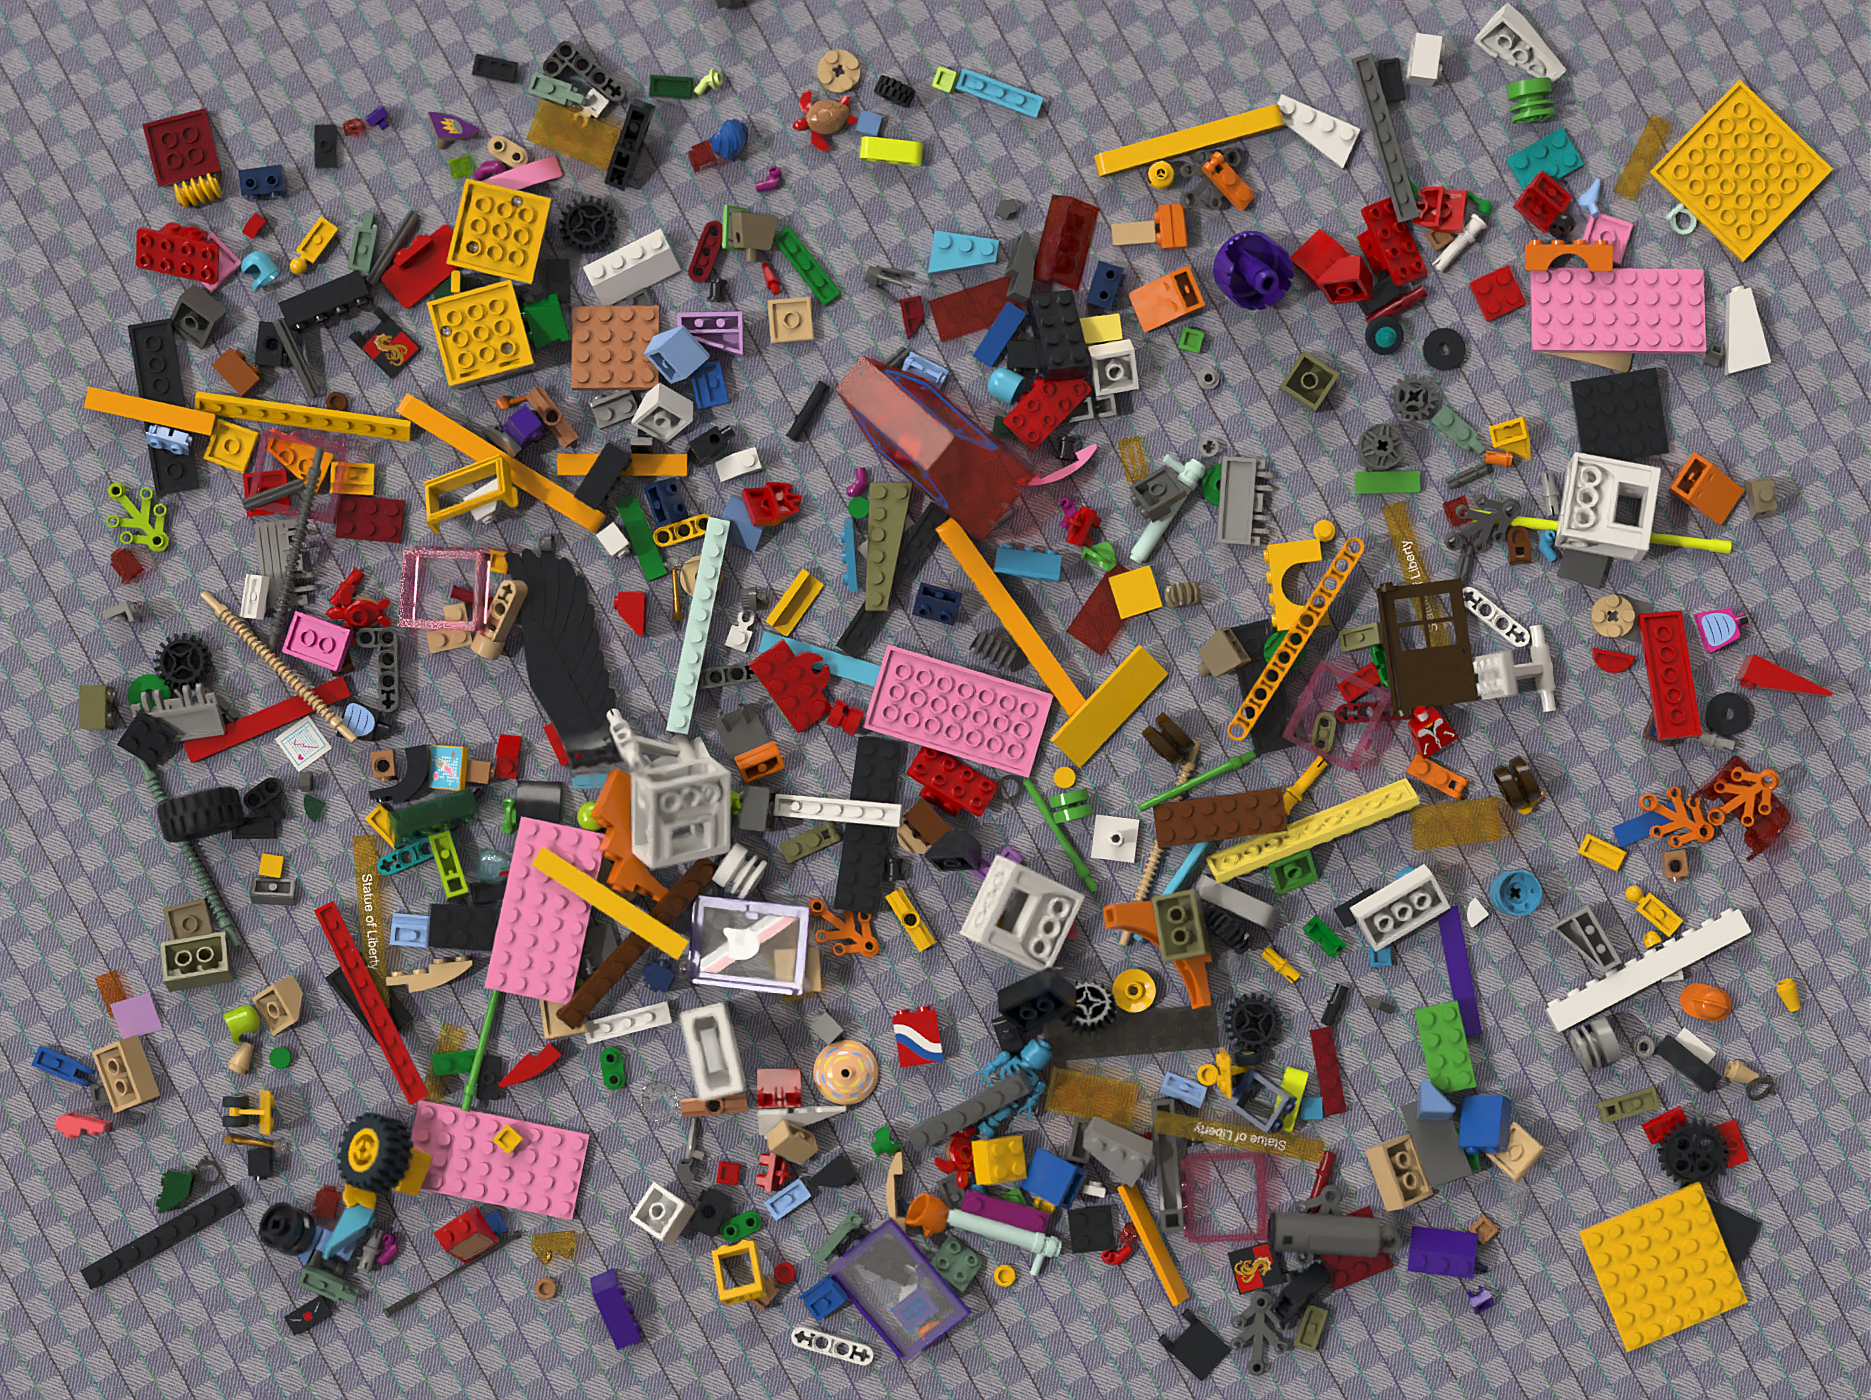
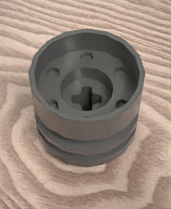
[1356,424,1405,472]

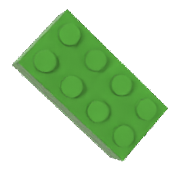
[1414,1000,1477,1094]

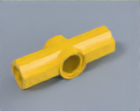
[885,887,935,952]

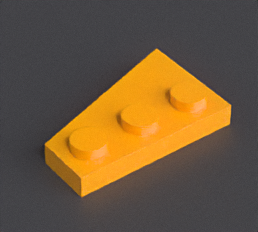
[266,429,335,495]

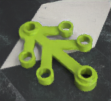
[106,482,169,552]

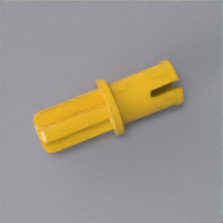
[1261,947,1300,984]

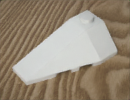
[1474,3,1566,84]
[758,1105,846,1139]

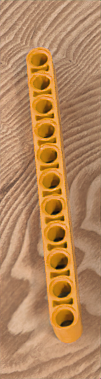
[396,393,607,534]
[935,517,1086,718]
[1227,537,1364,741]

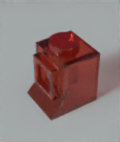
[687,140,717,173]
[110,548,145,585]
[310,1184,341,1219]

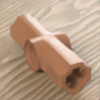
[526,385,579,449]
[681,1093,748,1118]

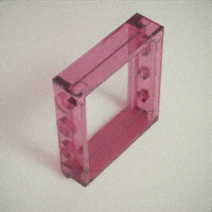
[249,427,350,525]
[398,546,491,632]
[1280,659,1392,773]
[1181,1151,1267,1243]

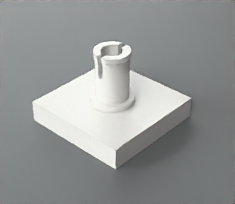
[1091,814,1139,863]

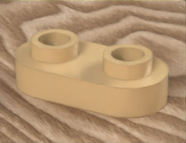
[488,136,529,169]

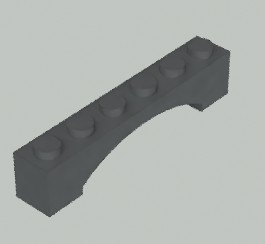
[907,1067,1033,1152]
[1151,1098,1184,1233]

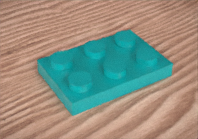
[1505,127,1583,191]

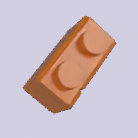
[1154,203,1188,251]
[734,741,785,785]

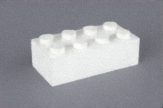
[1350,864,1450,952]

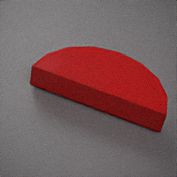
[1592,648,1635,673]

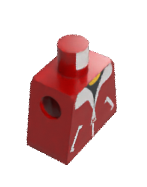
[1408,706,1458,759]

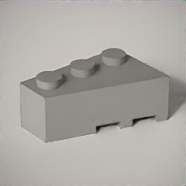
[1550,903,1622,973]
[1083,1116,1153,1188]

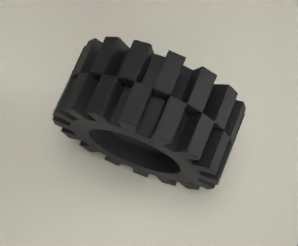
[874,75,916,108]

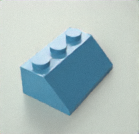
[994,544,1062,583]

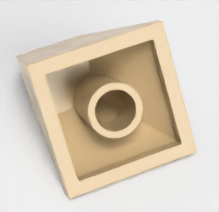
[251,975,303,1036]

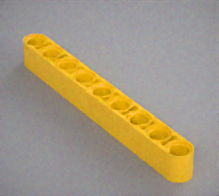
[1094,104,1285,177]

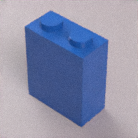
[1458,1095,1512,1155]
[1020,1147,1088,1211]

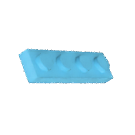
[955,68,1044,119]

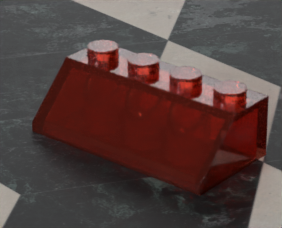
[1033,195,1099,291]

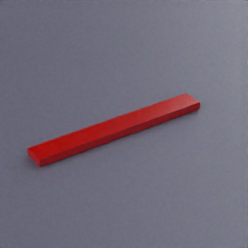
[183,676,352,763]

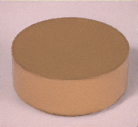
[535,1277,557,1300]

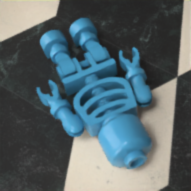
[972,1039,1053,1138]

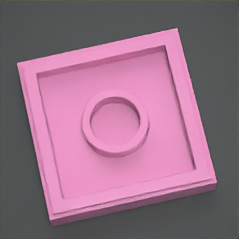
[1582,213,1633,266]
[201,232,242,293]

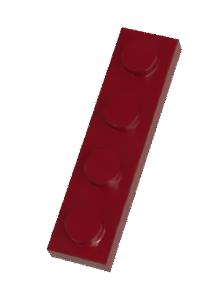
[1309,1026,1347,1116]

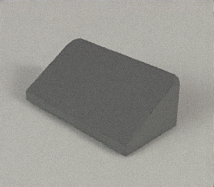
[250,877,296,906]

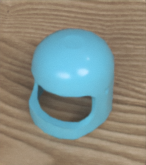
[241,250,280,292]
[987,368,1027,405]

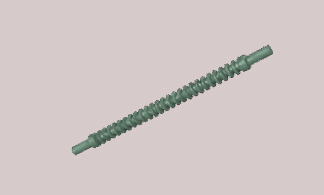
[134,756,241,948]

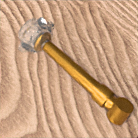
[663,557,685,620]
[224,1133,288,1158]

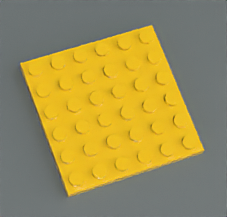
[1649,79,1833,262]
[1578,1182,1748,1352]

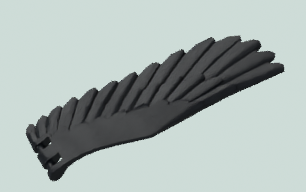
[504,548,625,770]

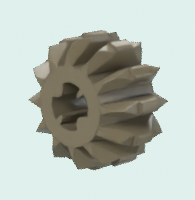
[1164,581,1202,609]

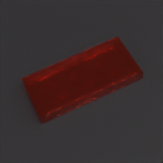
[928,276,1021,343]
[1066,561,1130,656]

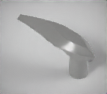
[685,1119,704,1160]

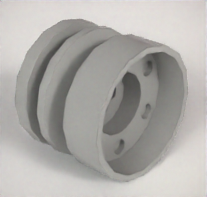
[1569,1017,1622,1073]

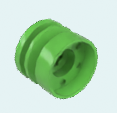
[1506,77,1556,124]

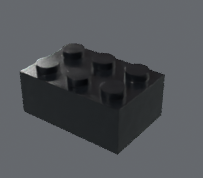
[574,439,632,511]
[425,903,496,952]
[998,966,1077,1033]

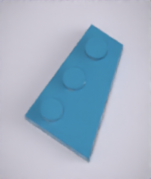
[840,518,857,592]

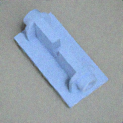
[901,352,949,390]
[146,424,193,455]

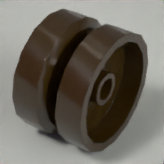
[1141,712,1196,767]
[1492,755,1542,811]

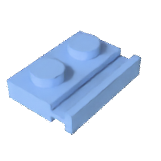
[390,913,430,948]

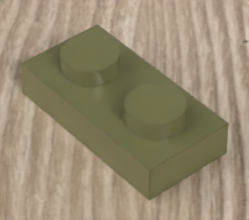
[1338,622,1384,653]
[1293,1303,1328,1352]

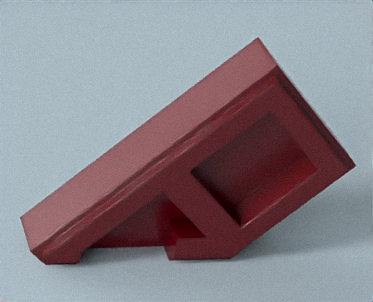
[899,295,925,339]

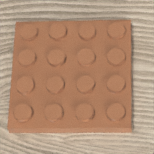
[571,306,659,391]

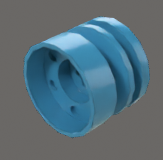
[1490,870,1542,916]

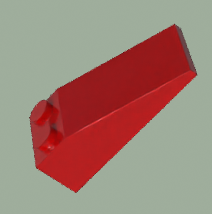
[1735,654,1833,698]

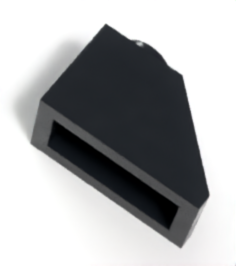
[808,1153,858,1188]

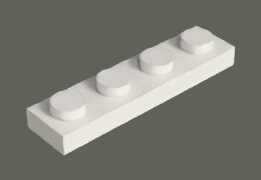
[585,1001,672,1044]

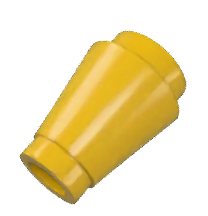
[1776,978,1801,1012]

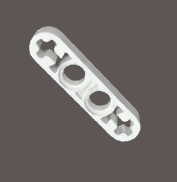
[1462,587,1530,647]
[791,1326,874,1365]

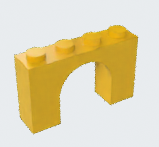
[1263,539,1330,632]

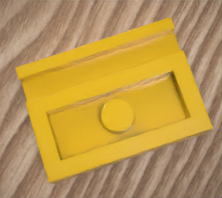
[330,462,376,496]

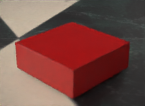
[716,1161,741,1186]

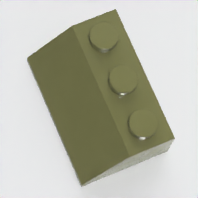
[1151,889,1211,962]
[160,931,234,992]

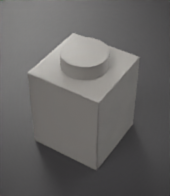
[810,1011,844,1045]

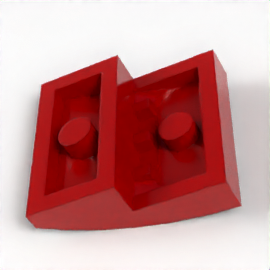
[1513,171,1573,233]

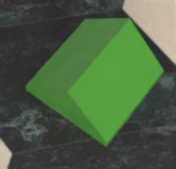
[1267,849,1318,895]

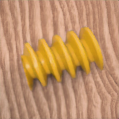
[174,173,223,209]

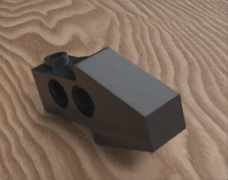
[604,99,656,191]

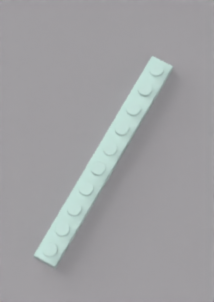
[666,517,730,735]

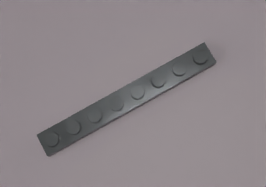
[1351,52,1420,224]

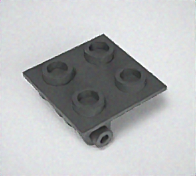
[579,922,618,976]

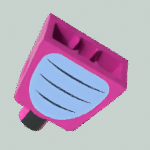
[1693,608,1749,654]

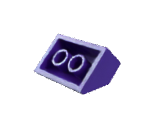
[1407,1226,1478,1279]

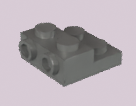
[1129,465,1188,523]

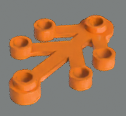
[1707,767,1780,827]
[1638,786,1714,848]
[807,899,879,958]

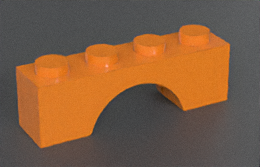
[1524,240,1613,271]

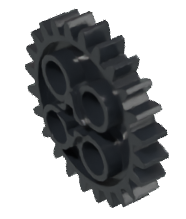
[1657,1117,1729,1186]

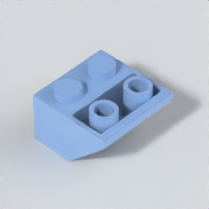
[644,325,710,384]

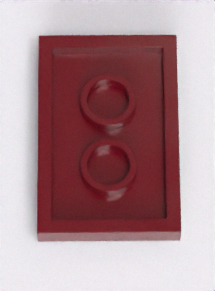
[335,494,405,544]

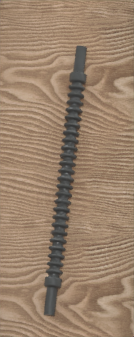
[267,446,325,654]

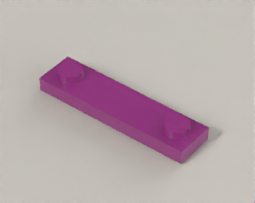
[960,1188,1050,1233]

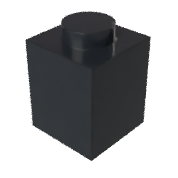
[247,1148,273,1180]

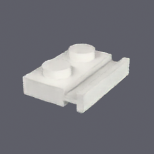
[240,574,270,620]

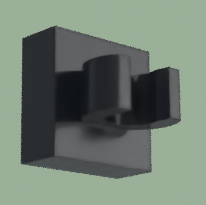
[630,429,654,454]

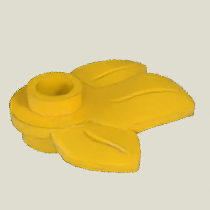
[343,1181,384,1210]

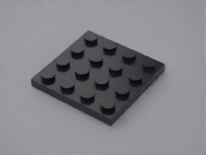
[1570,367,1669,461]

